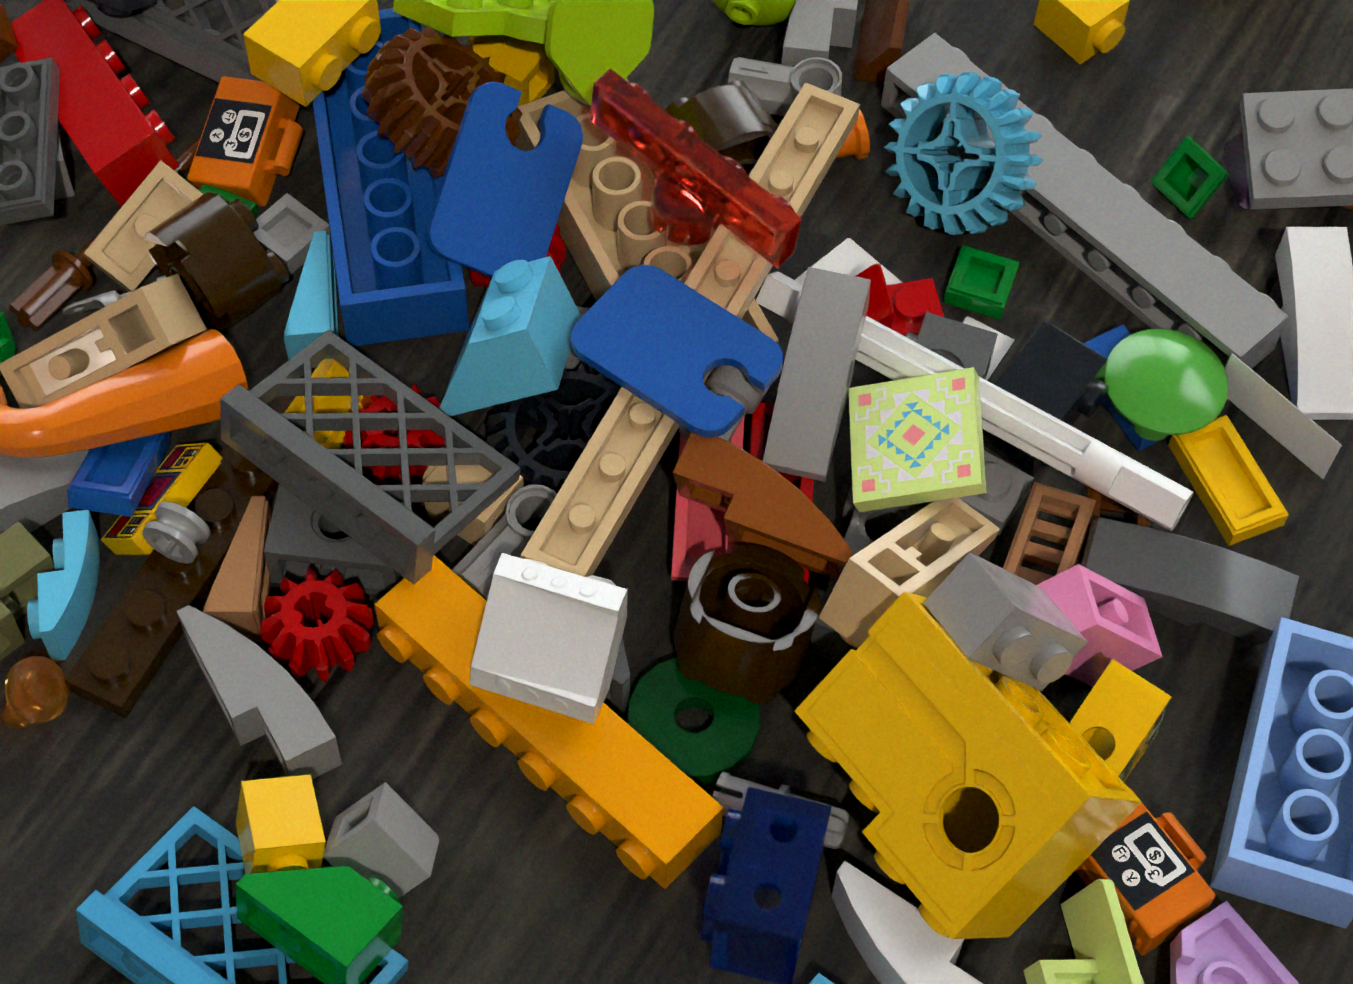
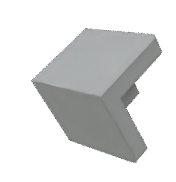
[323,782,439,898]

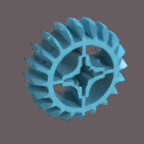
[883,72,1044,235]

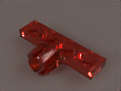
[590,68,802,269]

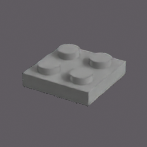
[1240,88,1353,210]

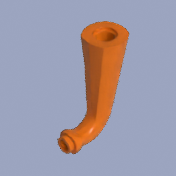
[0,329,249,458]

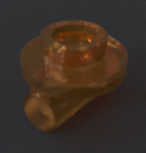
[0,656,68,729]

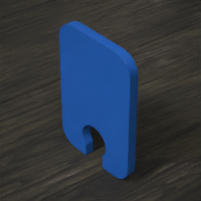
[426,81,583,278]
[571,265,783,438]

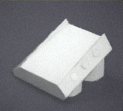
[470,553,627,724]

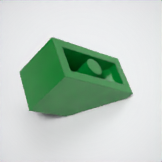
[236,866,403,984]

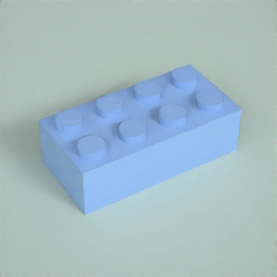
[1210,617,1353,929]

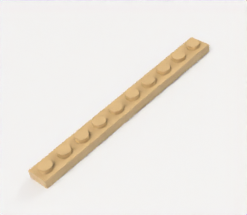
[521,82,860,577]

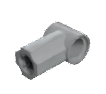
[728,57,842,117]
[452,484,557,601]

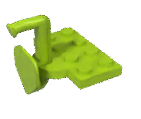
[393,0,654,107]

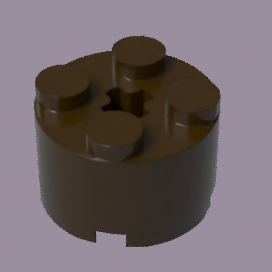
[660,80,778,223]
[145,192,290,333]
[674,544,821,704]

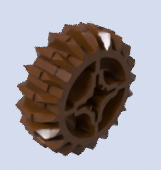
[361,27,523,179]

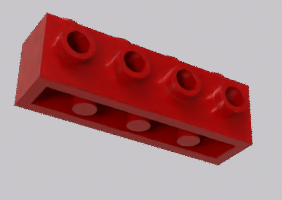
[10,0,180,207]

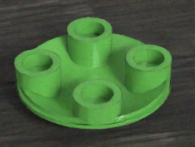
[1104,329,1228,441]

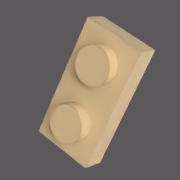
[83,160,203,292]

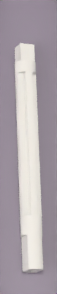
[756,272,1194,531]

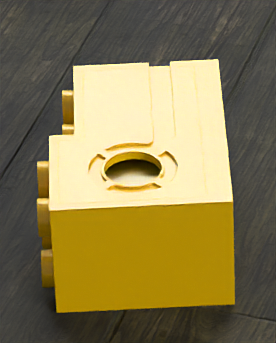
[795,591,1142,939]

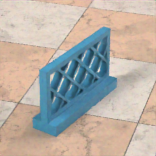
[76,806,409,984]

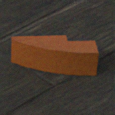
[673,432,853,580]

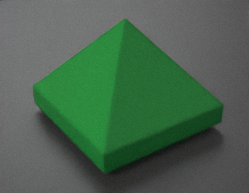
[1150,136,1230,219]

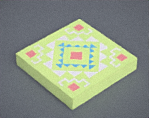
[849,367,987,512]

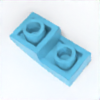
[27,510,101,662]

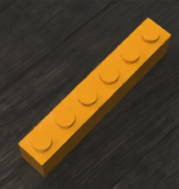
[375,555,724,889]

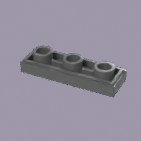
[0,57,60,225]

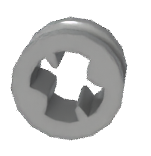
[142,502,211,564]

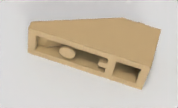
[0,274,207,409]
[818,498,1000,648]

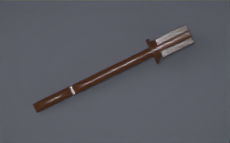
[9,134,202,332]

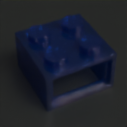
[700,786,832,984]

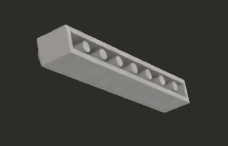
[881,33,1288,369]

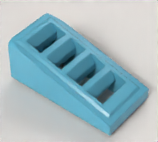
[284,231,339,368]

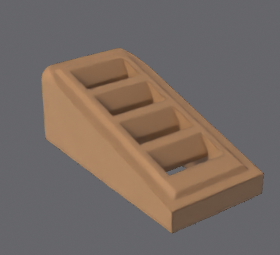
[1003,482,1096,585]
[203,496,272,642]

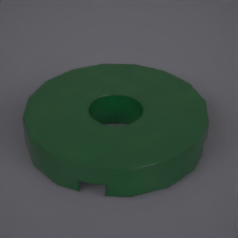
[628,657,760,785]

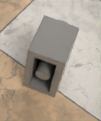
[923,552,1088,691]

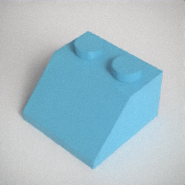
[439,256,581,416]

